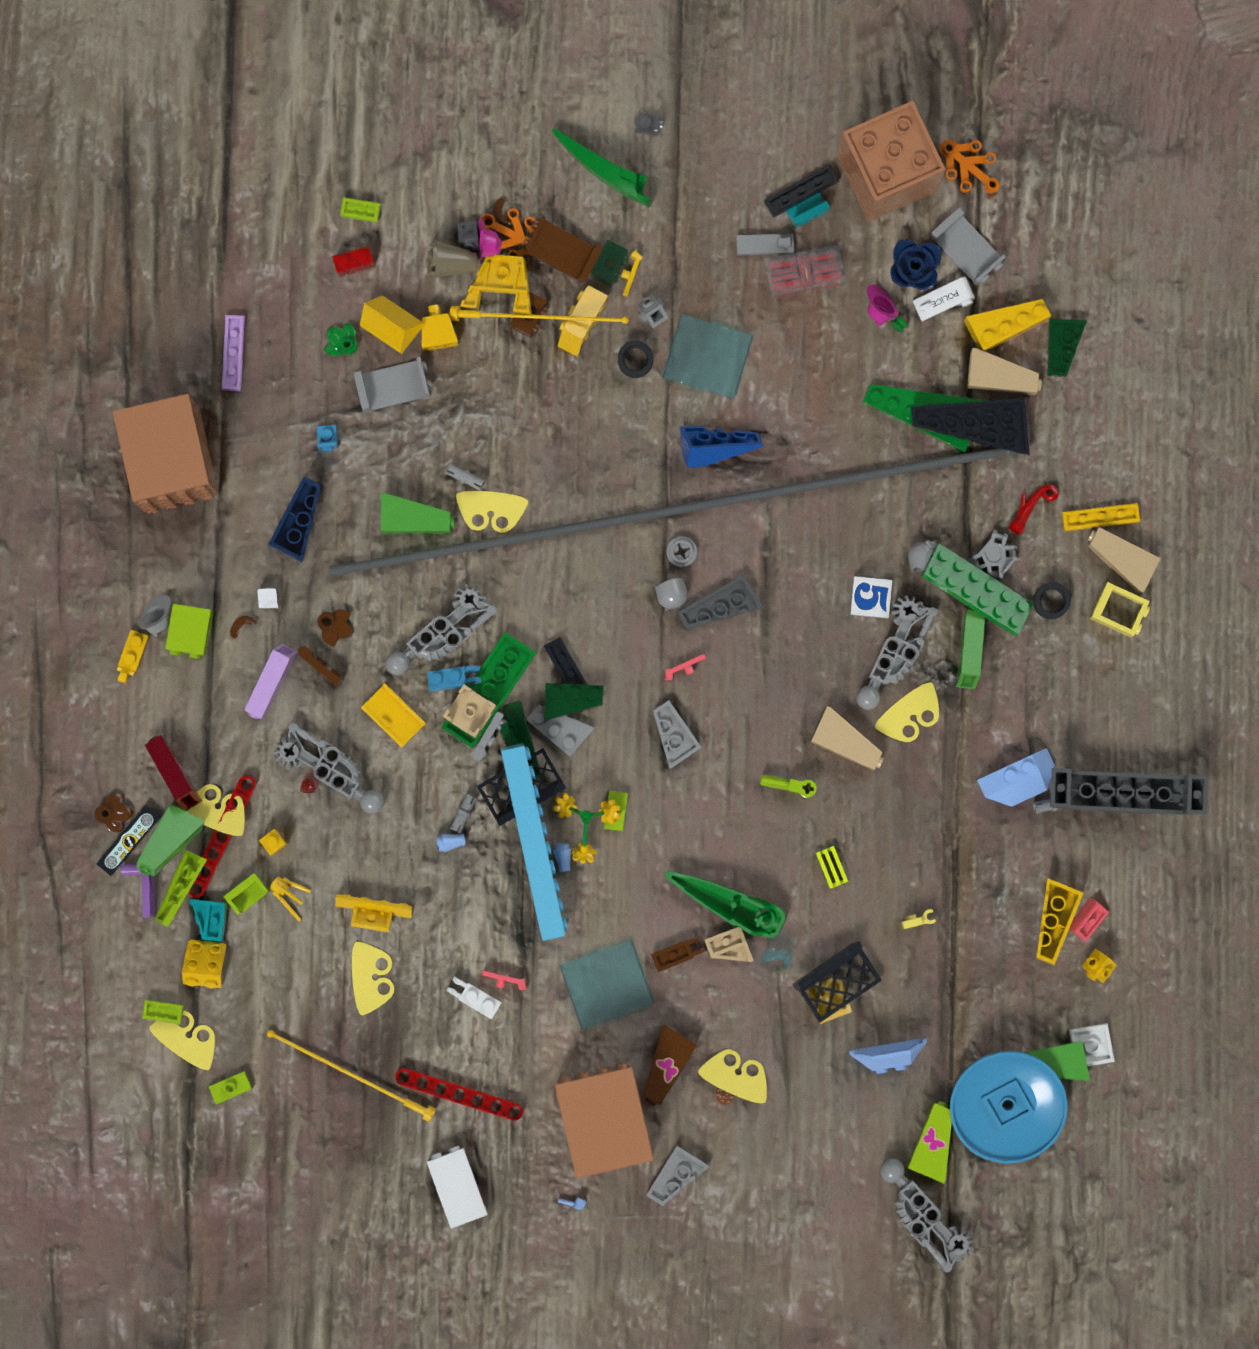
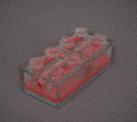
[763,245,846,300]

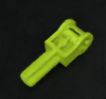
[760,774,817,798]

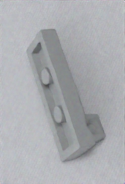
[736,234,794,256]

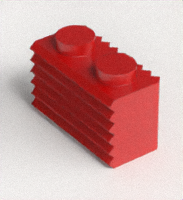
[332,246,375,278]

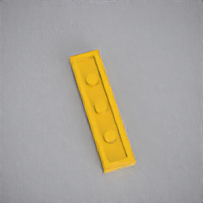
[1061,503,1141,532]

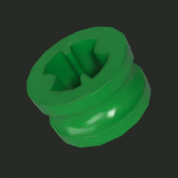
[889,316,908,334]

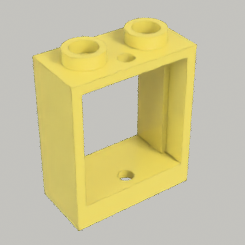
[1089,582,1150,638]

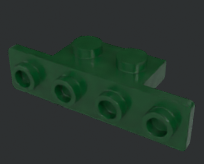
[500,701,541,776]

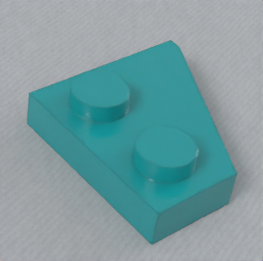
[190,899,228,942]

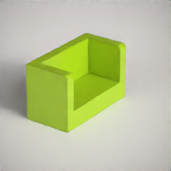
[223,873,270,915]

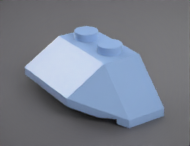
[977,748,1055,807]
[848,1038,927,1074]

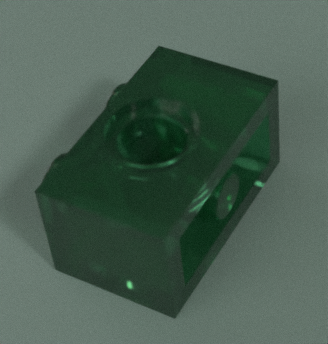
[590,240,629,287]

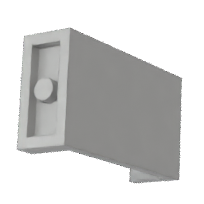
[930,207,1006,286]
[353,357,432,413]

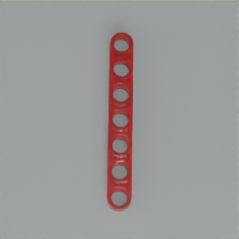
[188,776,256,898]
[395,1068,523,1121]

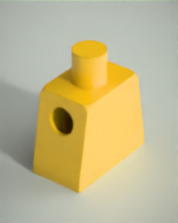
[421,305,459,351]

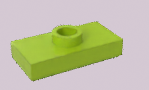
[340,197,381,223]
[604,791,628,832]
[142,999,184,1024]
[209,1071,252,1104]

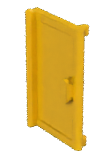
[361,683,426,748]

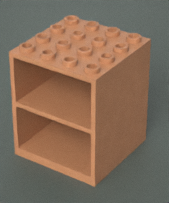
[836,101,946,223]
[112,394,219,514]
[555,1061,654,1179]

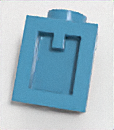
[317,425,338,453]

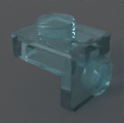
[762,948,791,970]

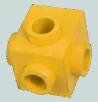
[1082,948,1117,983]

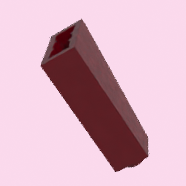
[145,735,202,811]

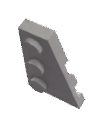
[653,700,702,769]
[526,705,595,757]
[646,1146,710,1206]

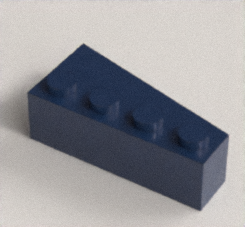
[268,477,321,563]

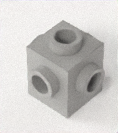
[636,295,669,328]

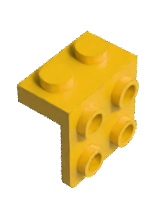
[182,940,226,989]

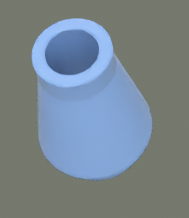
[436,834,465,853]
[553,843,572,872]

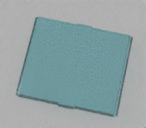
[662,315,753,399]
[559,940,654,1029]

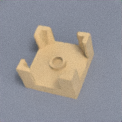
[443,684,497,739]

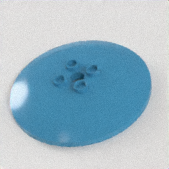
[950,1051,1067,1163]

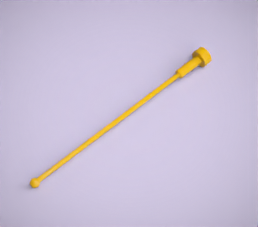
[450,306,629,324]
[267,1030,436,1122]

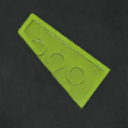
[154,849,207,927]

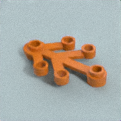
[939,139,1000,194]
[481,208,535,257]

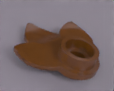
[317,609,353,647]
[94,794,134,832]

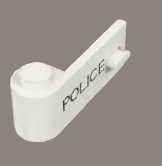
[913,277,975,322]

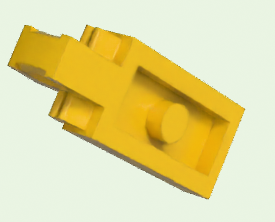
[117,630,150,684]

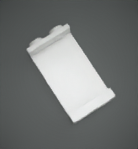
[427,1146,488,1228]

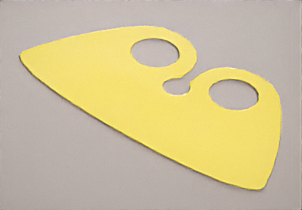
[456,491,528,533]
[875,682,939,742]
[179,784,245,836]
[352,942,394,1015]
[149,1010,215,1070]
[698,1049,767,1103]

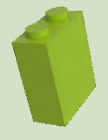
[165,604,213,659]

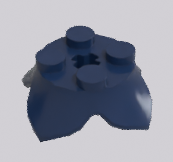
[890,239,941,290]

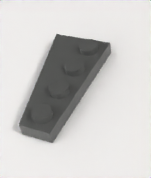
[677,574,763,630]

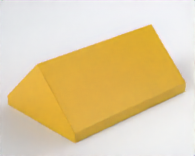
[360,296,425,354]

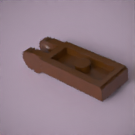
[298,646,343,687]
[651,935,708,972]

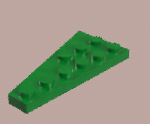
[862,384,986,453]

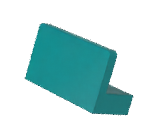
[786,193,830,229]

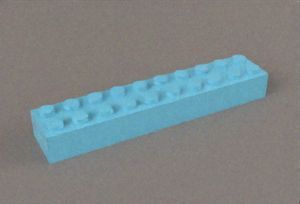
[500,743,568,941]

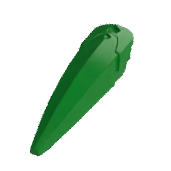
[552,128,654,208]
[665,870,787,938]

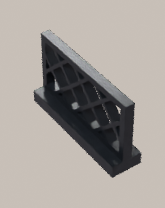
[477,748,566,826]
[792,941,882,1023]

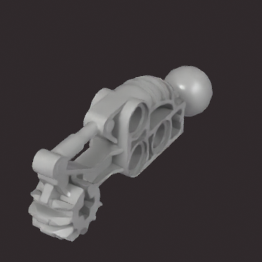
[385,584,497,676]
[856,595,938,710]
[273,723,384,814]
[880,1158,975,1272]

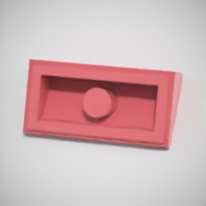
[1069,898,1109,942]

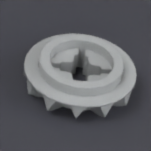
[666,536,697,567]

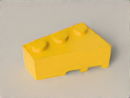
[558,285,608,357]

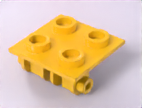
[807,976,852,1024]

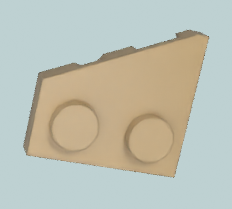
[704,927,754,962]

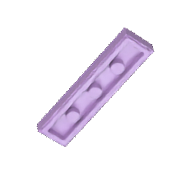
[222,315,245,392]

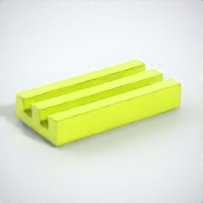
[816,846,848,889]

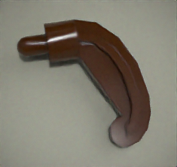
[494,198,512,226]
[230,616,257,639]

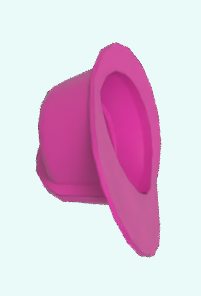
[477,218,501,261]
[867,284,898,326]

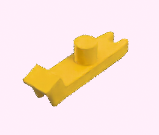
[621,249,643,296]

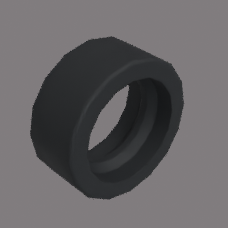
[618,341,653,378]
[1033,582,1071,619]

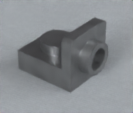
[635,113,664,136]
[458,221,479,251]

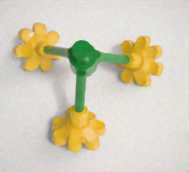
[552,793,621,864]

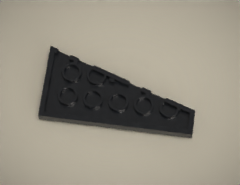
[910,398,1030,456]

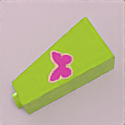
[906,1101,952,1183]

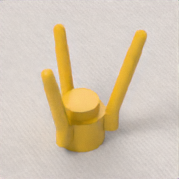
[270,876,311,922]

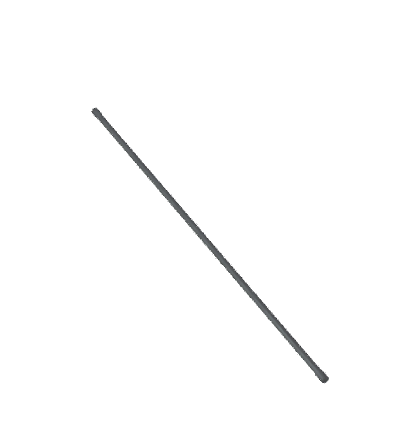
[329,448,1019,577]

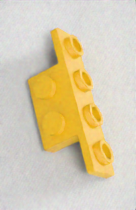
[335,894,412,932]

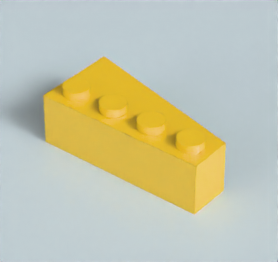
[964,299,1051,352]
[1036,878,1084,966]

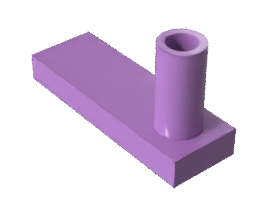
[120,864,156,917]

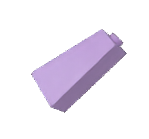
[245,644,298,719]

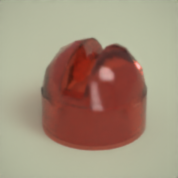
[300,779,316,794]

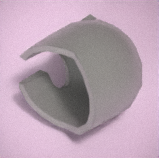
[908,540,936,573]
[654,578,688,611]

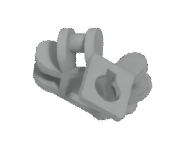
[967,530,1018,580]

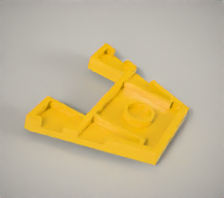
[460,255,532,315]

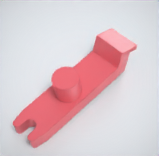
[665,654,706,681]
[482,970,527,990]

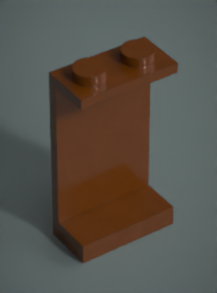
[522,215,603,283]

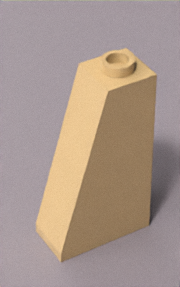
[967,348,1042,396]
[1087,527,1161,594]
[811,706,884,771]

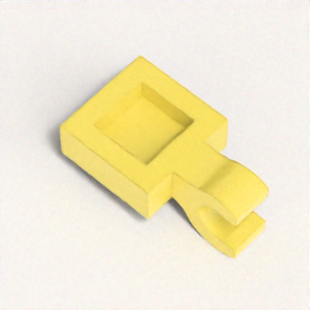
[901,909,936,929]

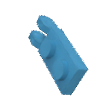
[428,665,481,692]

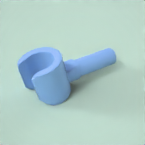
[558,1197,586,1210]

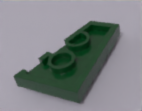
[1047,319,1087,377]
[544,683,603,722]

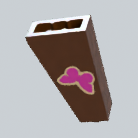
[644,1025,697,1106]

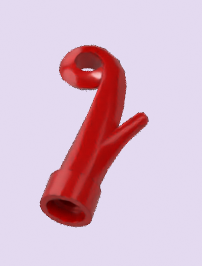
[1008,484,1059,535]

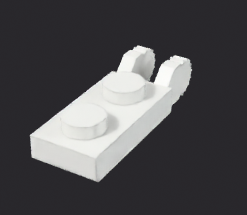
[446,976,502,1019]

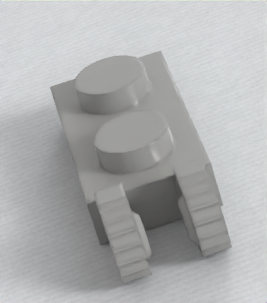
[473,712,506,762]

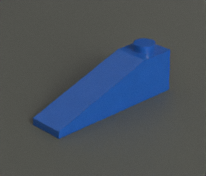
[680,426,763,468]

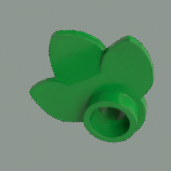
[324,323,358,357]

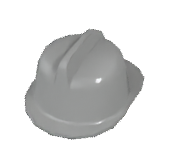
[138,595,171,637]

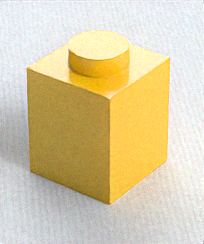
[259,829,288,856]

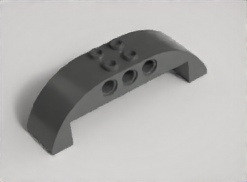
[1050,768,1208,815]

